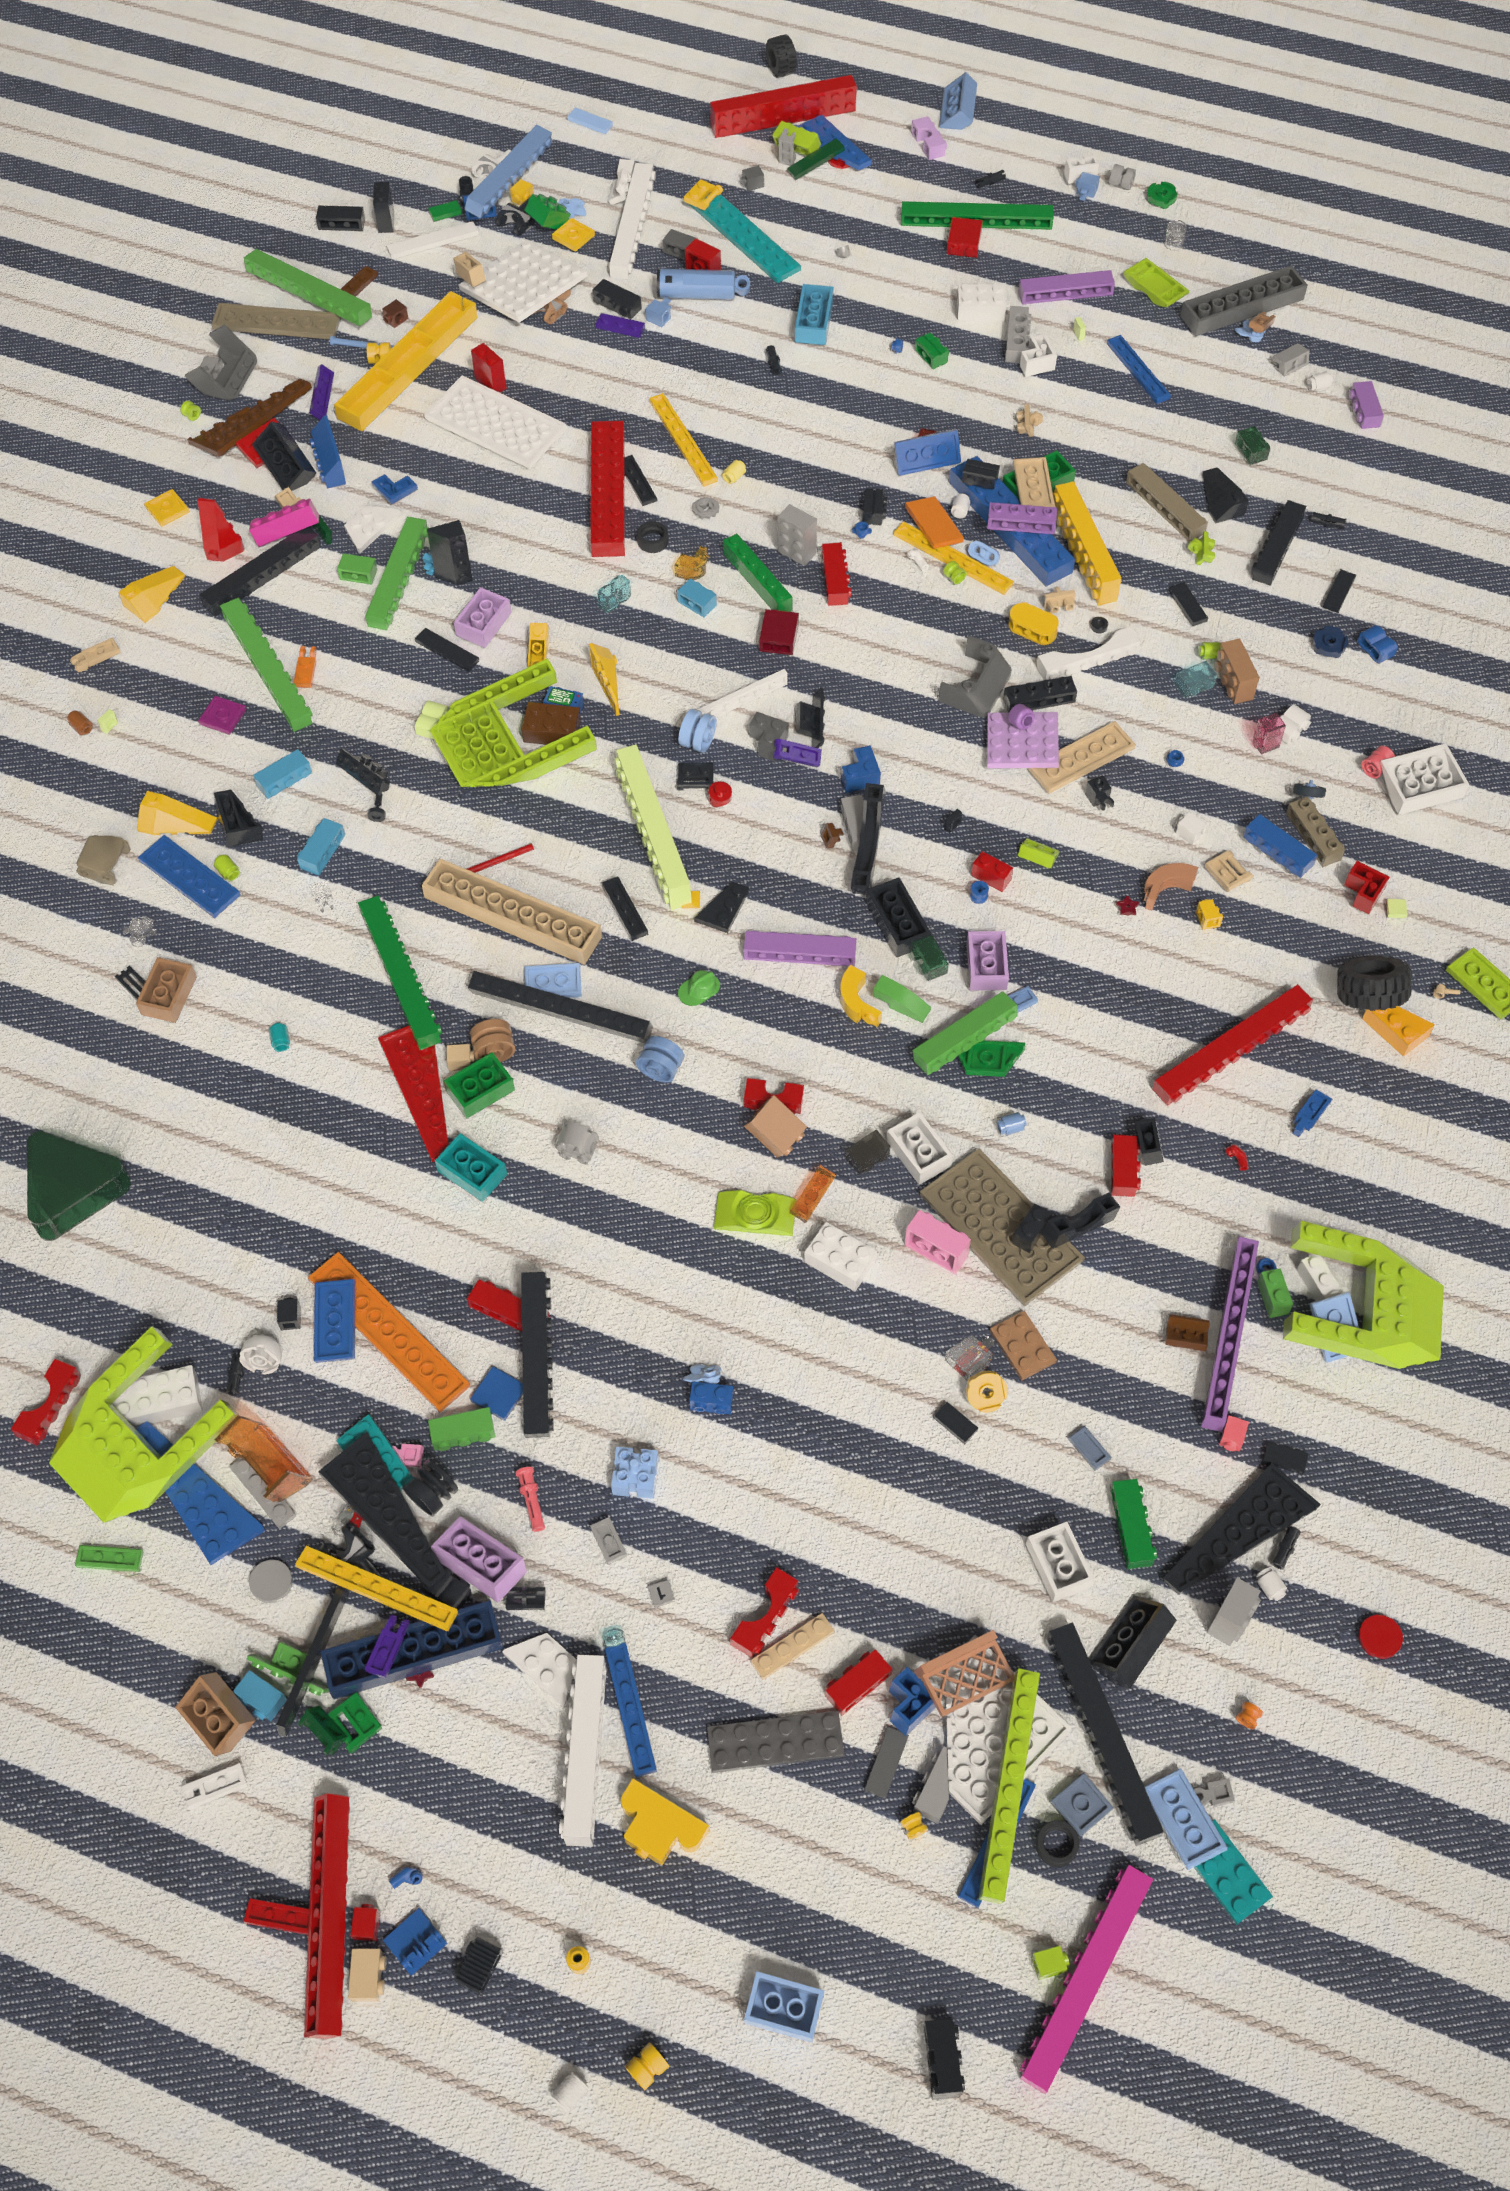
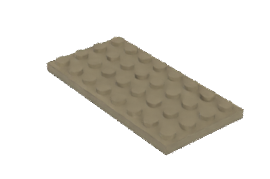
[920,1148,1085,1307]

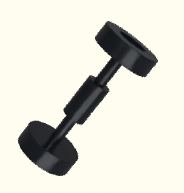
[367,778,390,822]

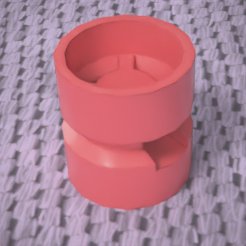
[1361,746,1395,779]

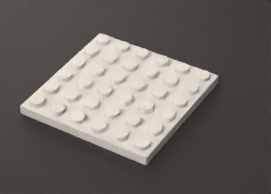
[459,240,588,322]

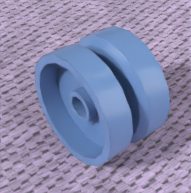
[636,1036,685,1083]

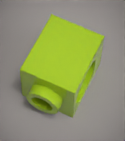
[1032,1946,1069,1980]

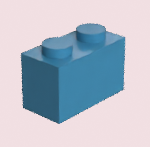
[677,579,717,618]
[233,1670,287,1722]

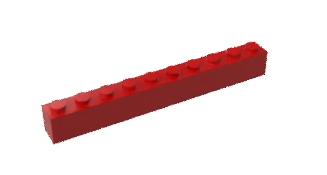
[1152,984,1313,1106]
[304,1793,350,2039]

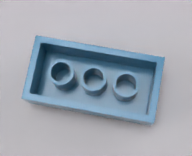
[795,284,834,345]

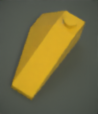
[118,566,185,623]
[589,643,620,716]
[137,791,218,835]

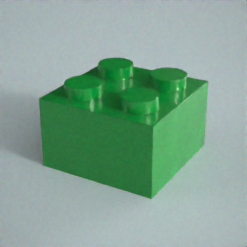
[524,194,571,229]

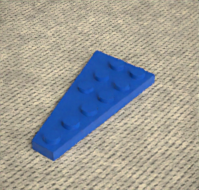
[796,115,872,170]

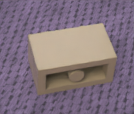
[453,252,486,287]
[348,1949,386,2002]

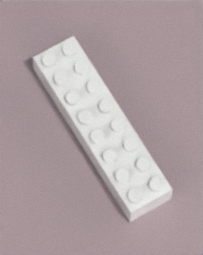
[559,1655,607,1847]

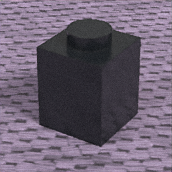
[277,1297,301,1331]

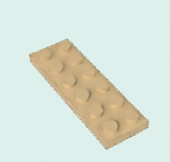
[1029,721,1136,794]

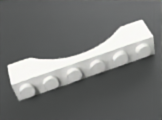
[1036,626,1140,680]

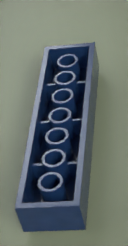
[320,1600,504,1700]

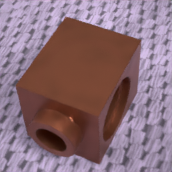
[382,299,409,328]

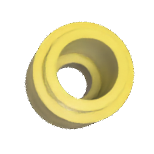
[722,460,746,484]

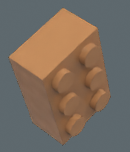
[1214,638,1260,704]
[136,957,197,1023]
[175,1672,256,1756]

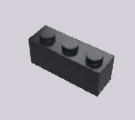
[316,205,365,231]
[592,279,642,320]

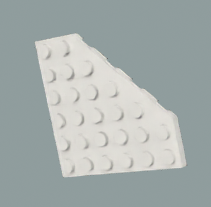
[945,1635,1072,1825]

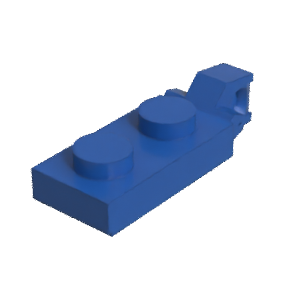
[1292,1089,1333,1137]

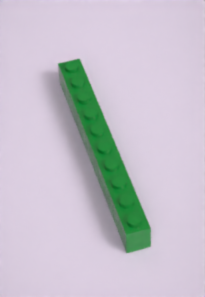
[901,201,1054,230]
[358,895,442,1050]

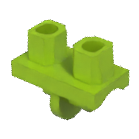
[1188,531,1215,565]

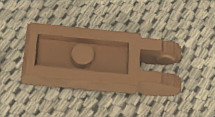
[1248,311,1276,333]

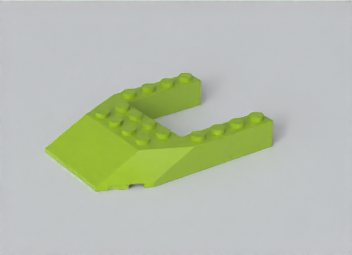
[429,658,597,787]
[1283,1221,1444,1369]
[49,1326,241,1523]

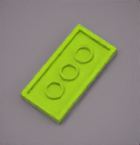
[1446,947,1510,1020]

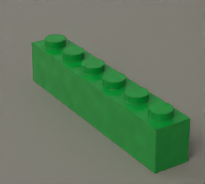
[723,533,793,612]

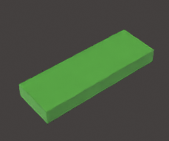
[75,1545,144,1572]

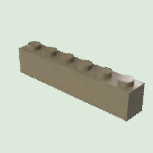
[1126,463,1208,542]

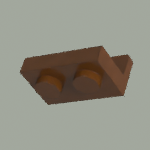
[1165,1314,1210,1351]

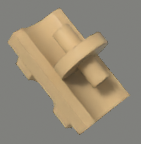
[1017,404,1043,437]
[1043,586,1076,614]

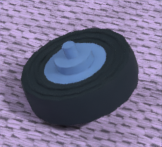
[1293,780,1326,799]

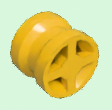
[900,1812,928,1840]

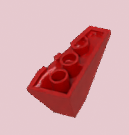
[198,498,245,562]

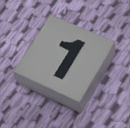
[648,1580,675,1608]

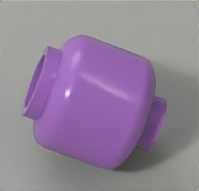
[1008,704,1035,730]

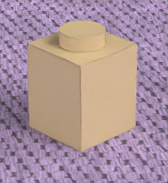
[447,1044,475,1071]

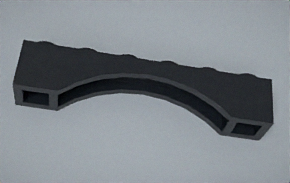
[851,783,886,895]

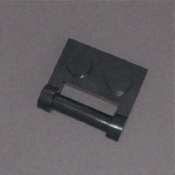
[678,762,714,791]

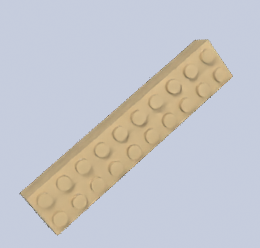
[422,859,602,965]

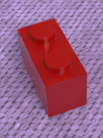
[971,851,1014,892]

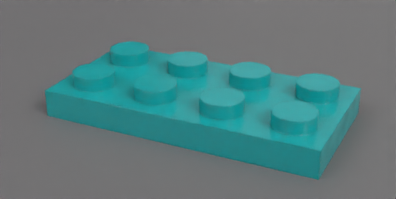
[336,1414,413,1491]
[1194,1819,1273,1925]

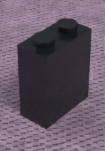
[373,182,394,233]

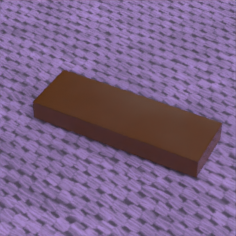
[341,266,378,297]

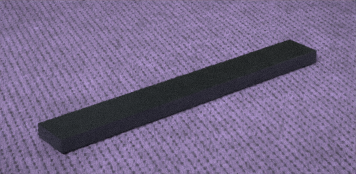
[276,1585,350,1737]

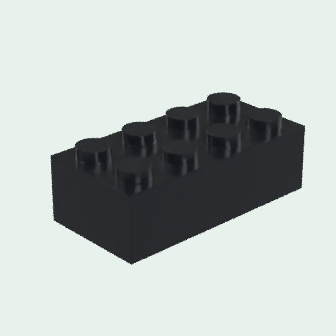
[866,877,931,958]

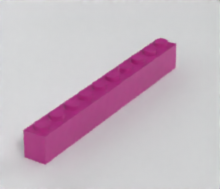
[1019,1865,1153,2094]

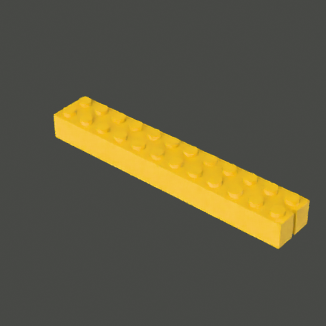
[334,291,478,431]

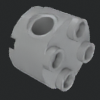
[555,1122,599,1165]

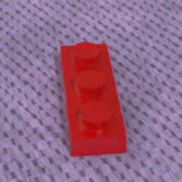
[243,1899,309,1935]

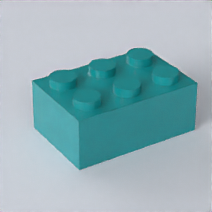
[435,1133,507,1203]

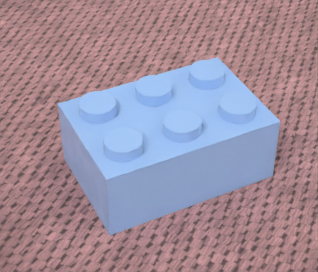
[744,1971,824,2043]

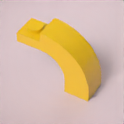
[840,965,882,1027]

